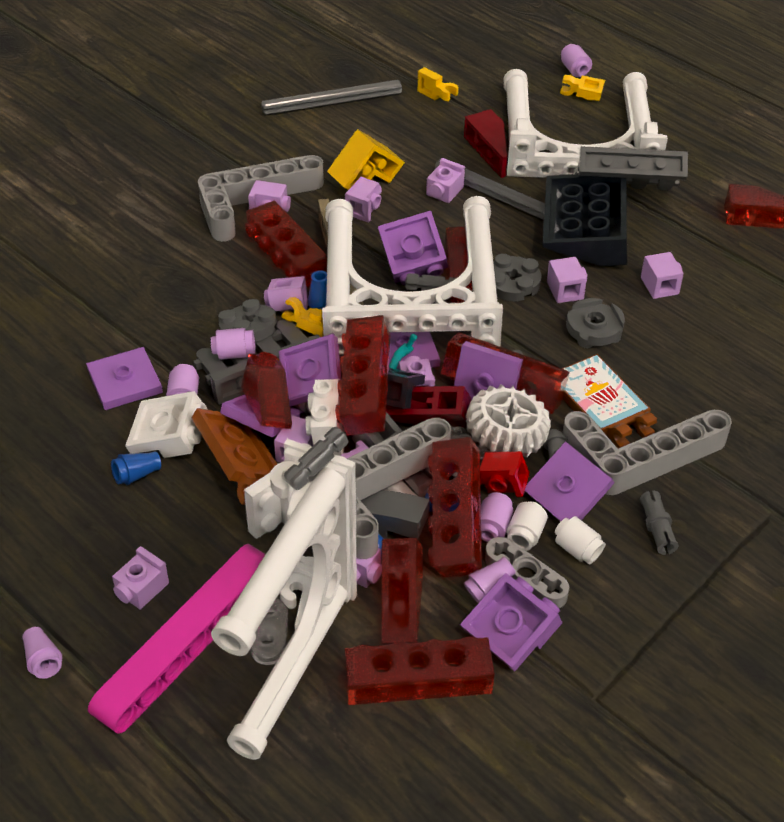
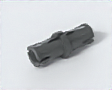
[640,490,679,555]

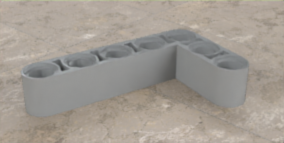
[198,155,324,242]
[562,409,732,495]
[347,418,451,559]

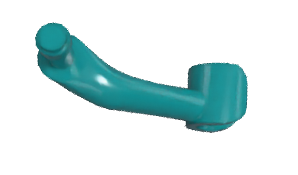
[388,334,417,369]

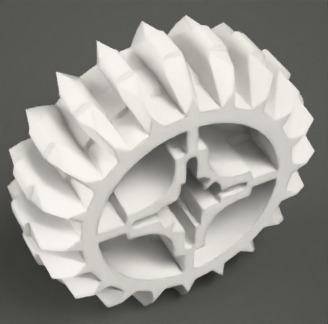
[466,384,551,457]

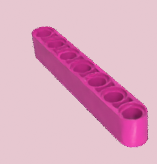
[88,544,266,734]

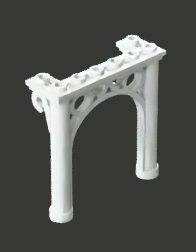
[504,69,668,177]
[322,196,503,355]
[211,438,357,759]

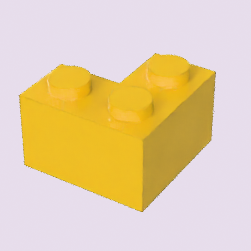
[327,129,405,190]

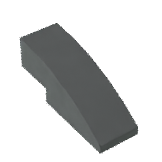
[361,490,430,540]

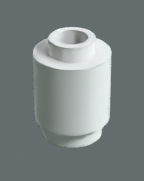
[506,502,548,551]
[555,516,606,564]

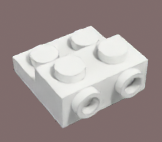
[306,379,346,455]
[125,391,208,458]
[244,472,293,539]

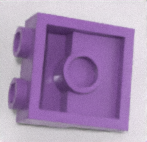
[378,211,448,285]
[460,573,562,672]

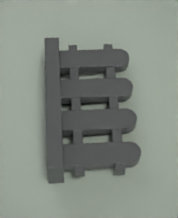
[575,146,688,190]
[193,319,320,405]

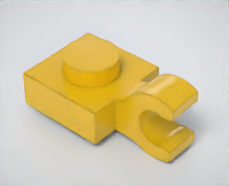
[417,67,458,101]
[560,75,605,101]
[281,297,324,337]

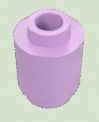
[561,44,592,77]
[211,328,255,360]
[166,364,199,396]
[473,492,513,542]

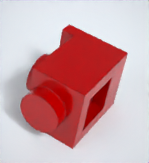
[476,451,530,497]

